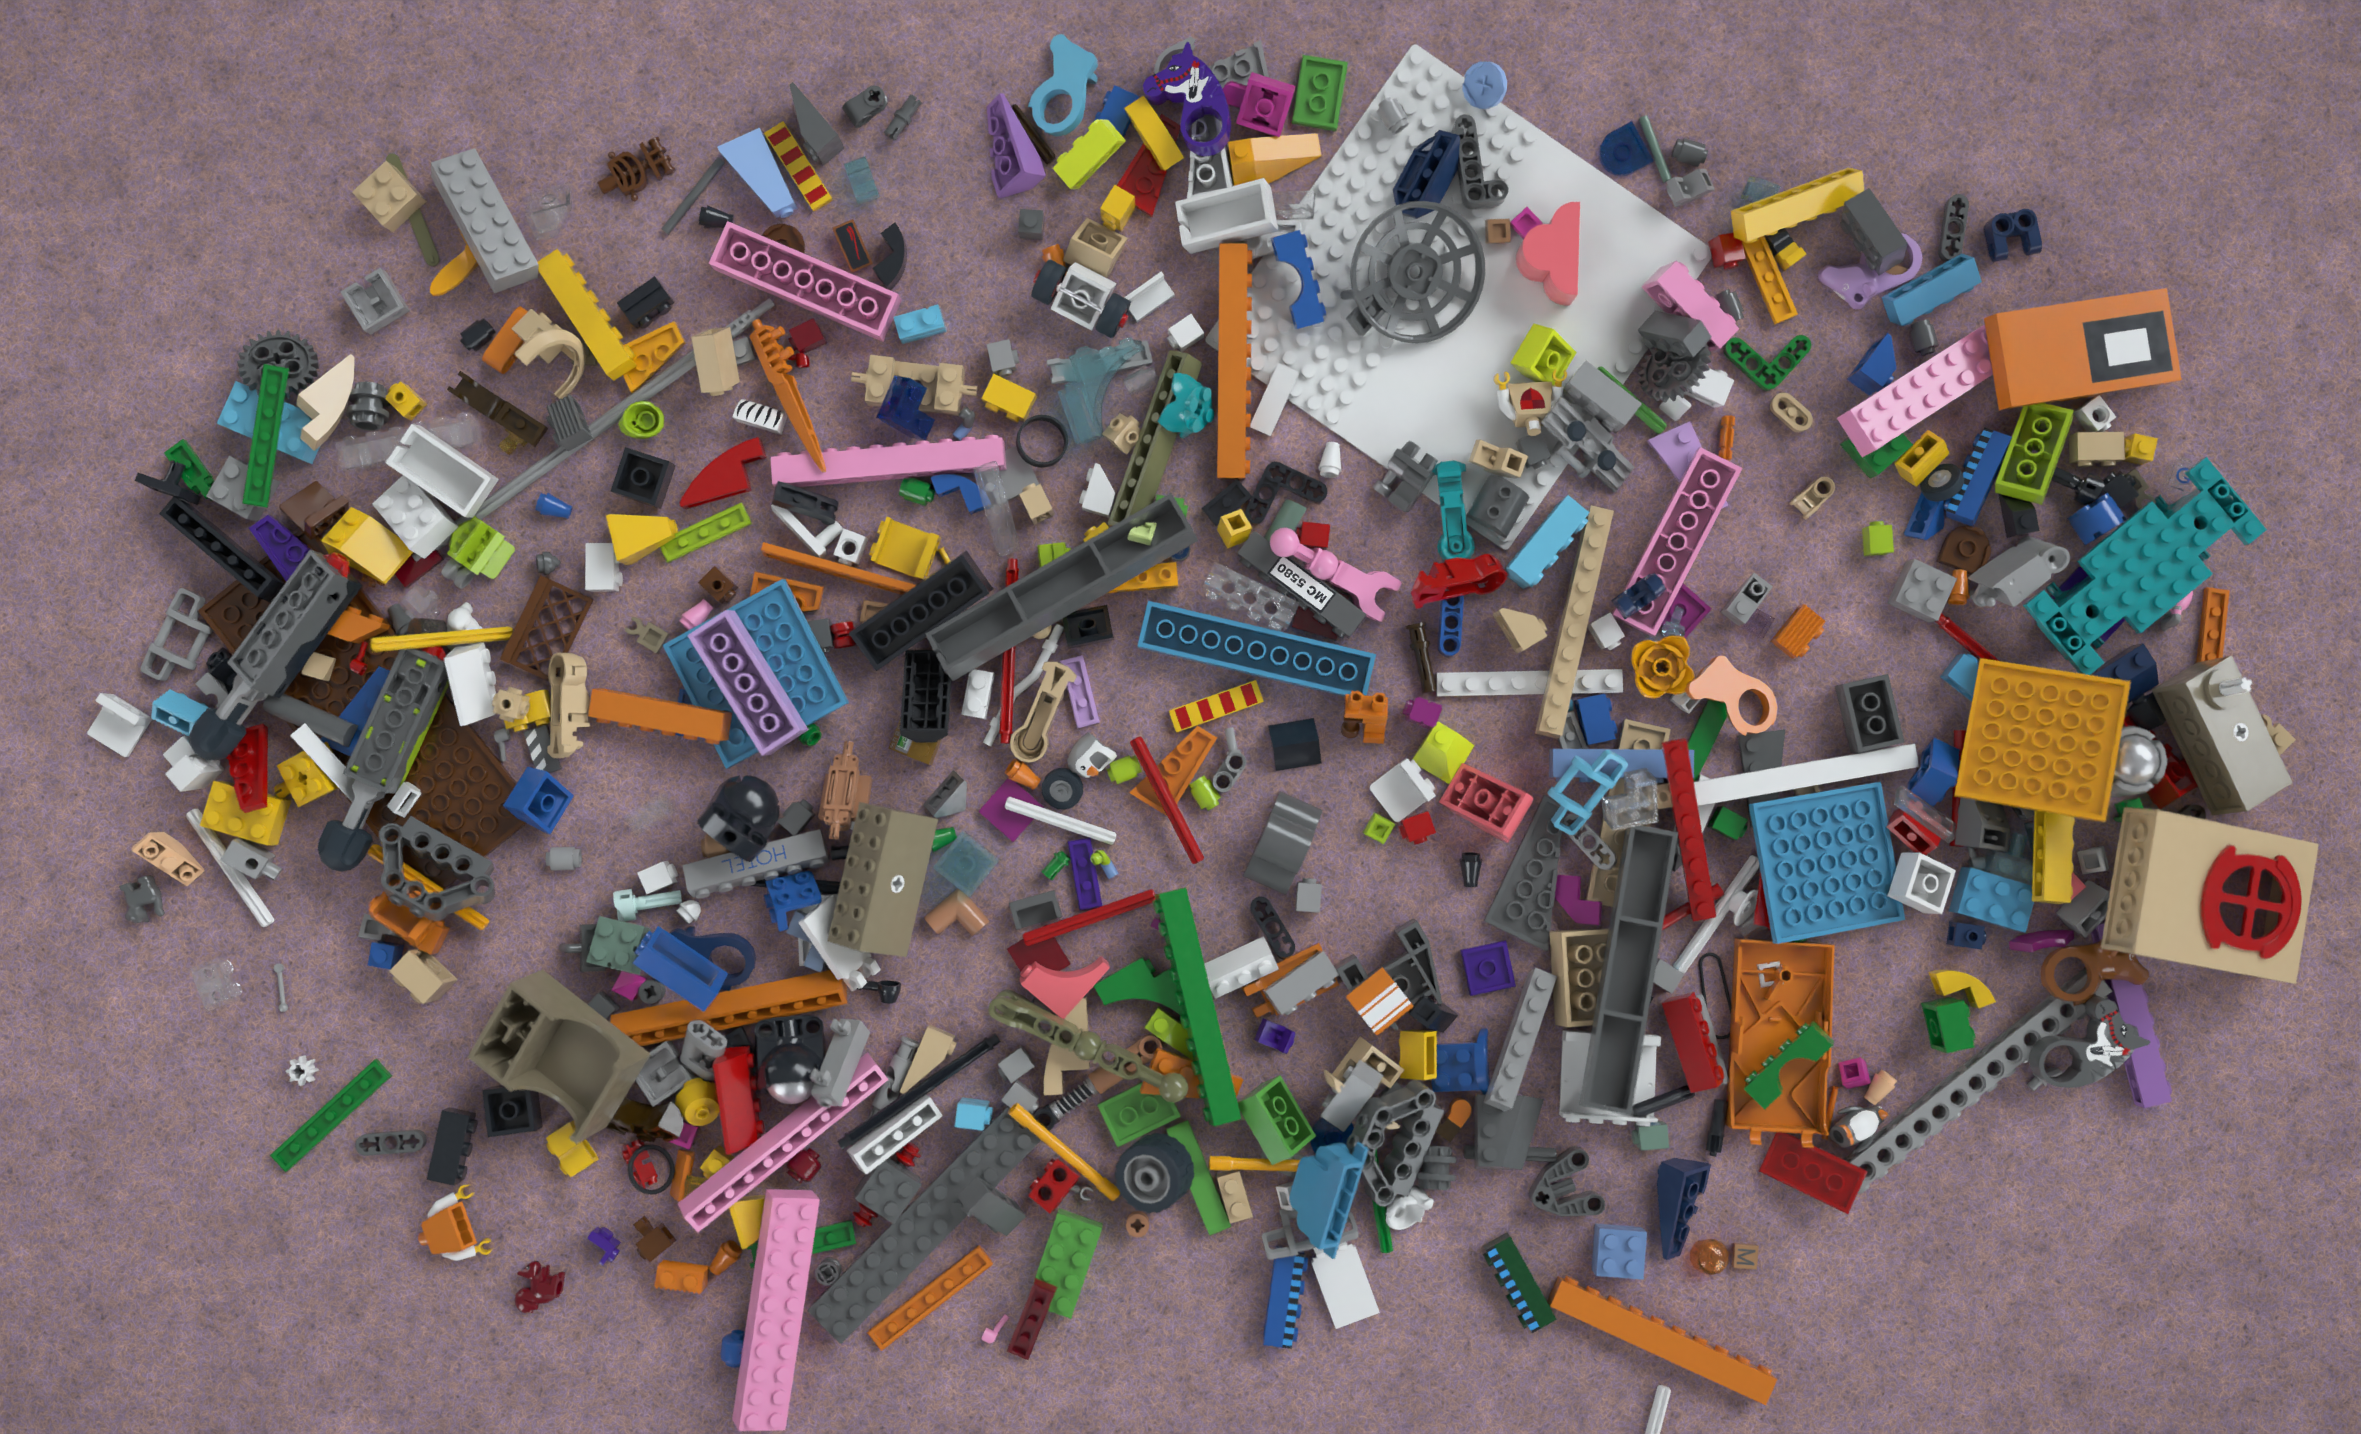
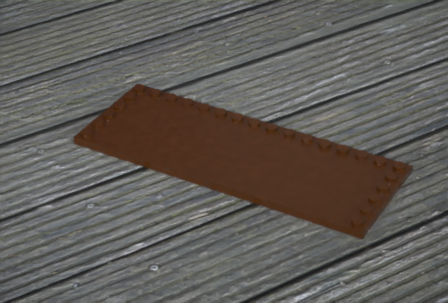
[198,530,527,890]

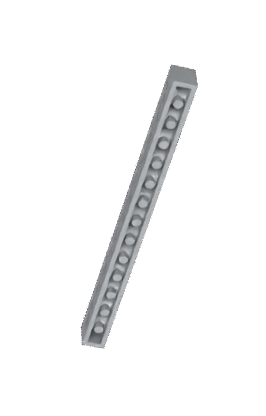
[1843,968,2112,1194]

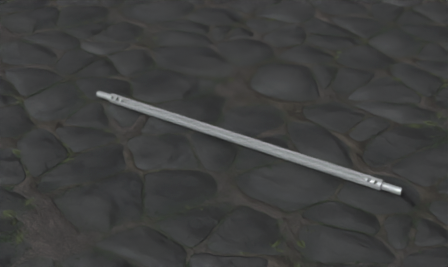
[412,298,775,562]

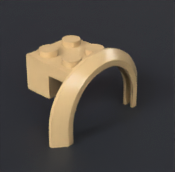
[512,309,586,399]
[1324,1036,1404,1129]

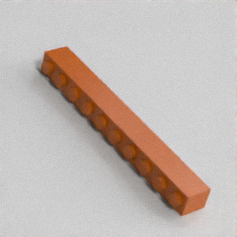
[1217,243,1252,480]
[610,970,847,1046]
[1547,1275,1778,1405]

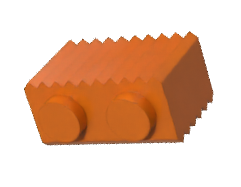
[1770,604,1826,659]
[654,1260,709,1294]

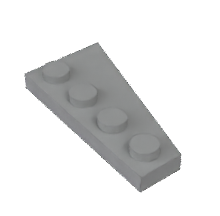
[1180,40,1269,106]

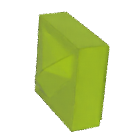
[1363,812,1395,844]

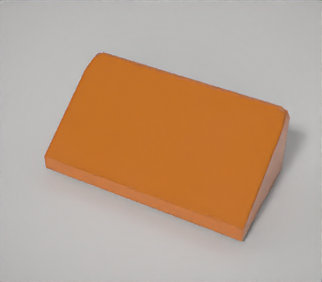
[670,1149,696,1202]

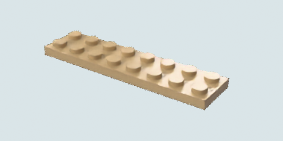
[1585,719,1671,907]

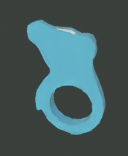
[1028,34,1098,137]

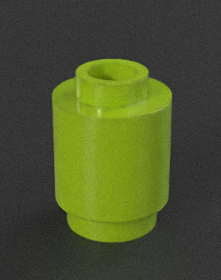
[1106,755,1142,785]
[1189,775,1221,811]

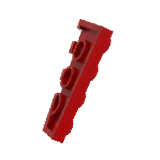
[1117,114,1181,217]
[226,723,268,813]

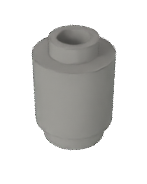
[1377,97,1409,134]
[546,847,582,871]

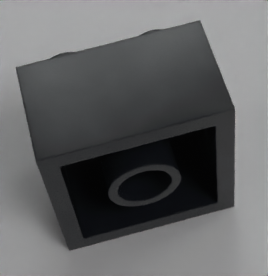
[611,447,676,509]
[482,1085,543,1137]

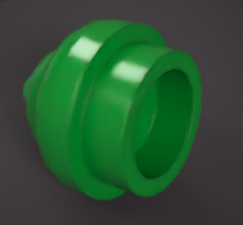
[798,723,822,746]

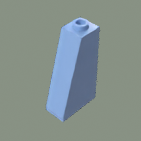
[718,128,798,218]

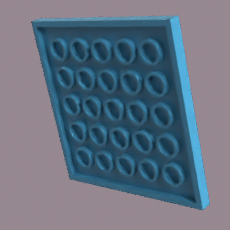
[663,579,849,769]
[1749,782,1905,944]

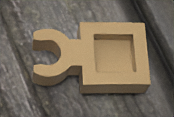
[2261,714,2296,755]

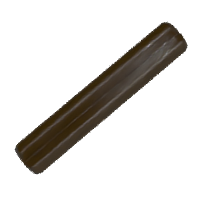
[1011,104,1056,164]

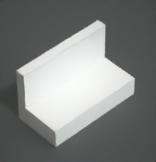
[1124,271,1175,322]

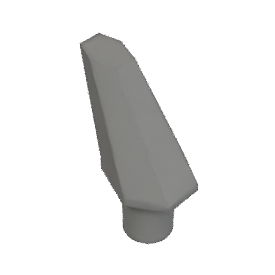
[2027,1067,2063,1091]

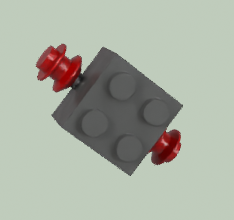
[853,1142,921,1227]

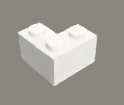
[163,736,224,792]

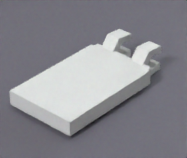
[798,895,881,991]
[1311,1242,1380,1329]

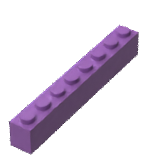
[2091,919,2172,1108]

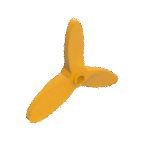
[430,228,539,296]

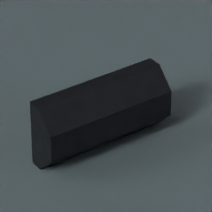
[900,650,951,743]

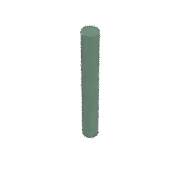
[1639,115,1672,183]

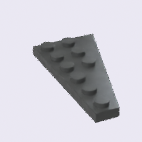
[1483,795,1565,952]

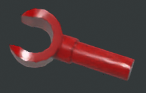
[788,353,810,368]
[350,641,368,676]

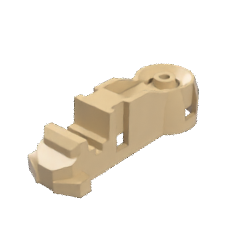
[547,652,590,758]
[1010,662,1077,763]

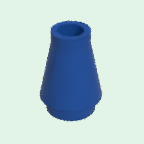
[535,493,573,519]

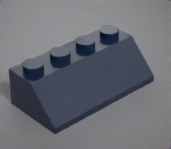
[2091,643,2159,705]

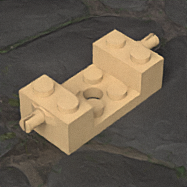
[851,355,977,416]

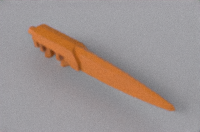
[749,319,826,473]

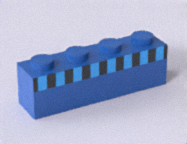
[1944,427,2012,527]
[1263,1246,1308,1349]

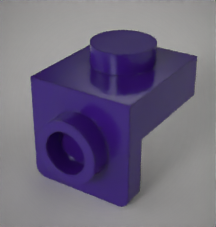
[1254,1018,1296,1054]
[587,1227,621,1266]

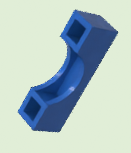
[1270,230,1326,329]

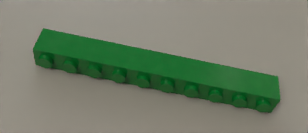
[1153,887,1241,1126]

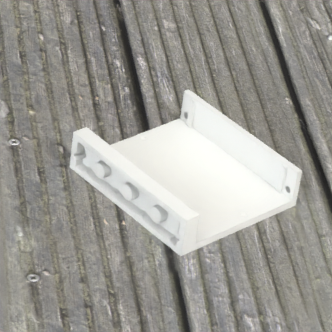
[1559,1030,1661,1126]

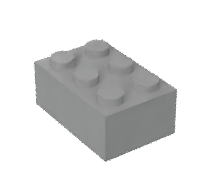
[1563,361,1642,433]

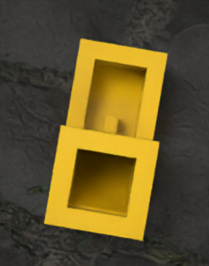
[1928,969,1996,1009]

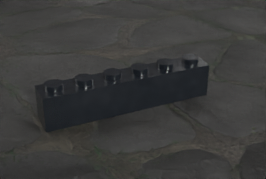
[159,496,285,603]

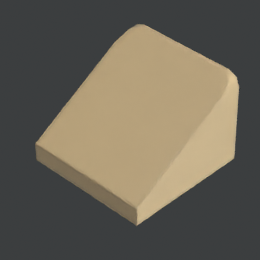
[301,652,336,681]

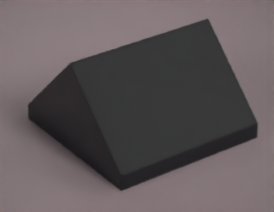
[1063,605,1114,649]
[1268,718,1322,771]

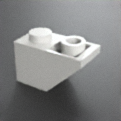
[1079,463,1116,518]

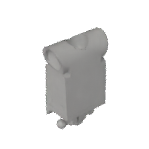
[1968,536,2070,607]

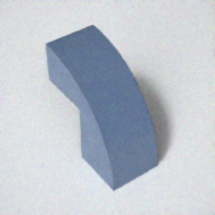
[786,910,826,973]

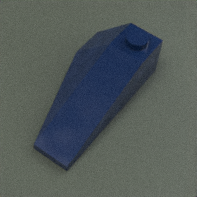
[1657,1158,1711,1260]

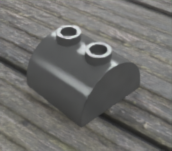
[1466,475,1530,538]

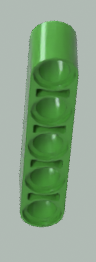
[1166,1120,1232,1236]

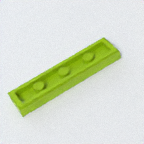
[660,502,752,563]

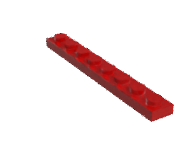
[1661,738,1716,922]

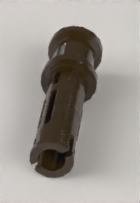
[1406,622,1437,693]

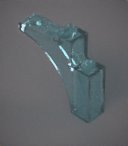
[1058,337,1144,445]

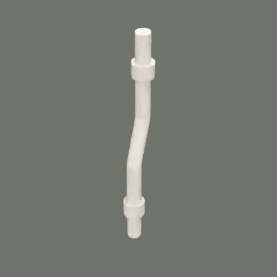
[983,624,1064,747]

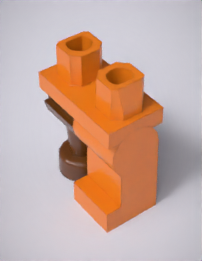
[1341,691,1388,744]

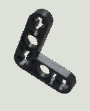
[1245,461,1328,525]

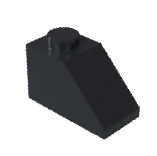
[1998,494,2040,538]

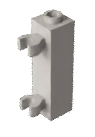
[810,1018,870,1108]

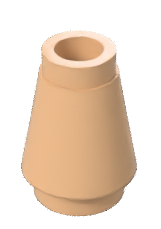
[1864,1069,1897,1105]

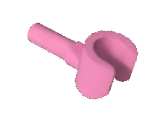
[981,1314,1009,1343]

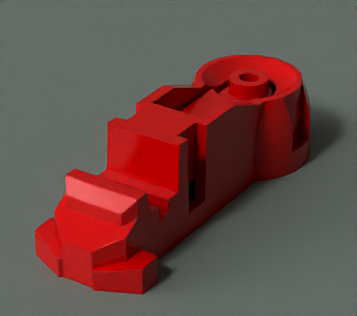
[1411,554,1508,609]

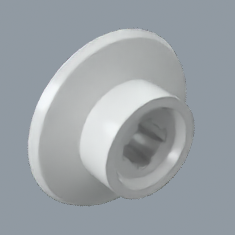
[1729,890,1758,926]

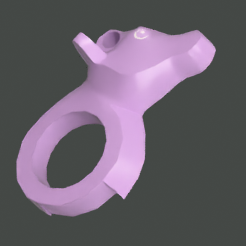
[1818,233,1922,309]

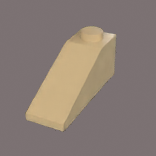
[900,1025,957,1094]

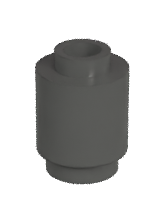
[1672,138,1708,167]
[1716,289,1744,321]
[1910,319,1939,356]

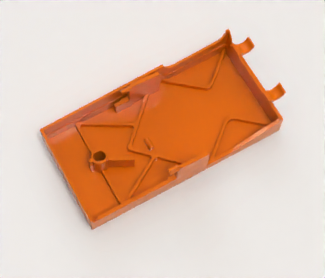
[1725,938,1835,1148]

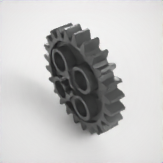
[237,330,319,399]
[1638,344,1712,403]

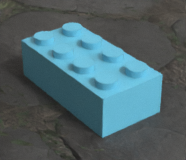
[217,381,320,464]
[1505,495,1590,589]

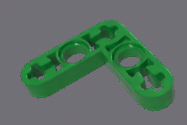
[1723,335,1812,391]

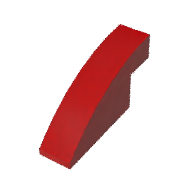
[679,437,767,510]

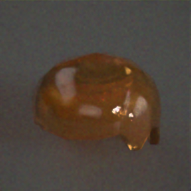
[1690,1238,1729,1275]

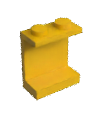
[869,517,941,580]

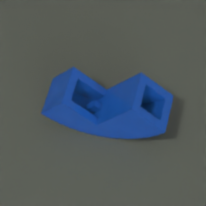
[931,474,992,515]

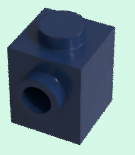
[1946,921,1986,950]

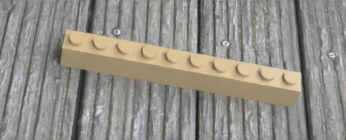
[1535,505,1614,739]

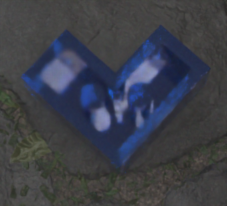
[876,375,935,441]

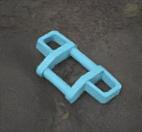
[1547,749,1628,835]

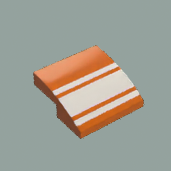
[1346,967,1414,1036]

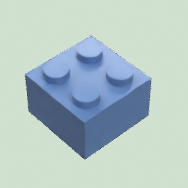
[1591,1223,1647,1280]

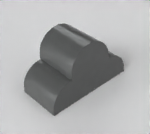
[1243,791,1323,895]

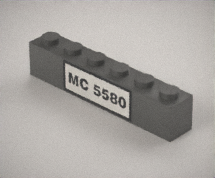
[1238,531,1366,639]

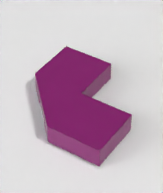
[1555,875,1602,925]

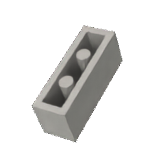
[1262,951,1339,1016]
[1320,1060,1383,1132]

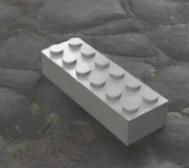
[431,148,539,293]

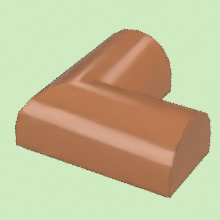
[924,886,990,937]

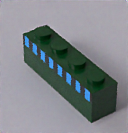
[1482,1232,1557,1333]

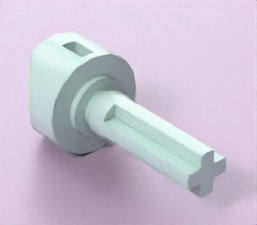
[613,889,682,922]

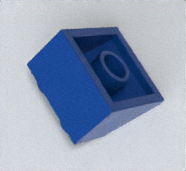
[1847,333,1896,395]
[503,767,574,835]

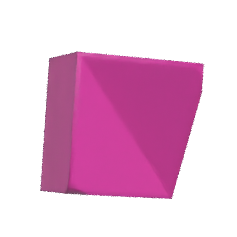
[612,971,647,1001]
[1838,1057,1871,1089]

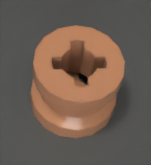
[1126,1211,1150,1238]

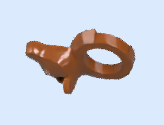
[2041,939,2149,1006]

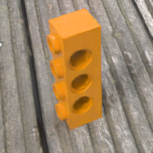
[1106,562,1178,594]

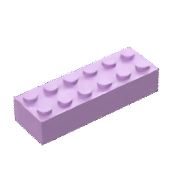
[687,610,809,756]

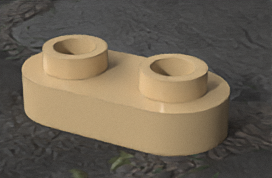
[1770,393,1813,432]

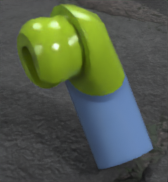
[1090,850,1119,879]

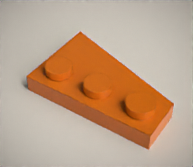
[750,571,824,611]

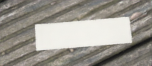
[290,724,355,802]

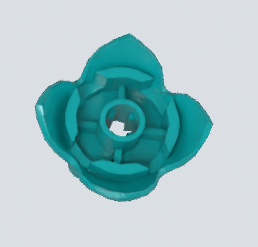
[1158,373,1215,439]

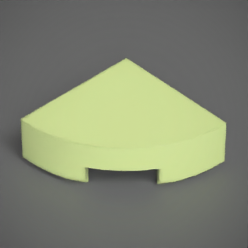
[1128,522,1157,545]

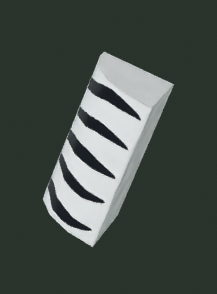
[732,399,787,435]

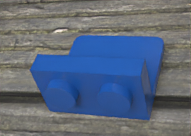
[763,871,822,931]

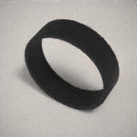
[1016,415,1068,468]

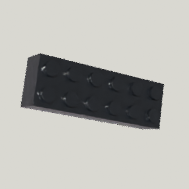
[849,550,994,671]

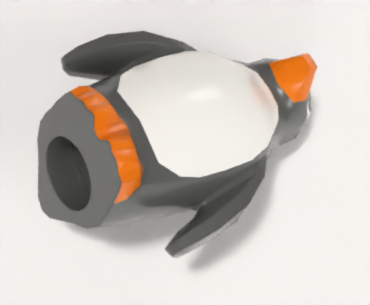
[1829,1106,1888,1153]

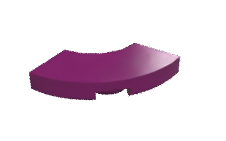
[2009,930,2074,953]

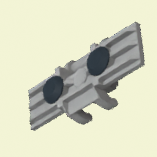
[1541,397,1635,493]

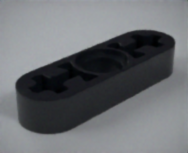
[1250,896,1295,959]

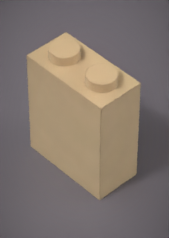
[691,327,740,396]

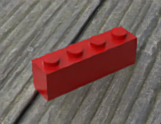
[1662,992,1724,1093]

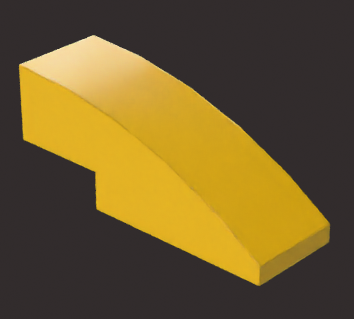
[1124,96,1184,170]

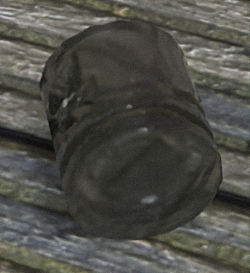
[407,617,447,635]

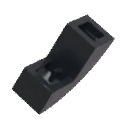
[872,222,907,290]

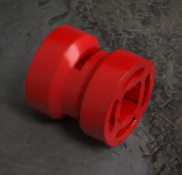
[830,621,857,649]

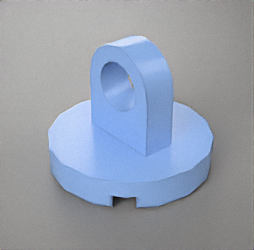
[1462,61,1507,109]

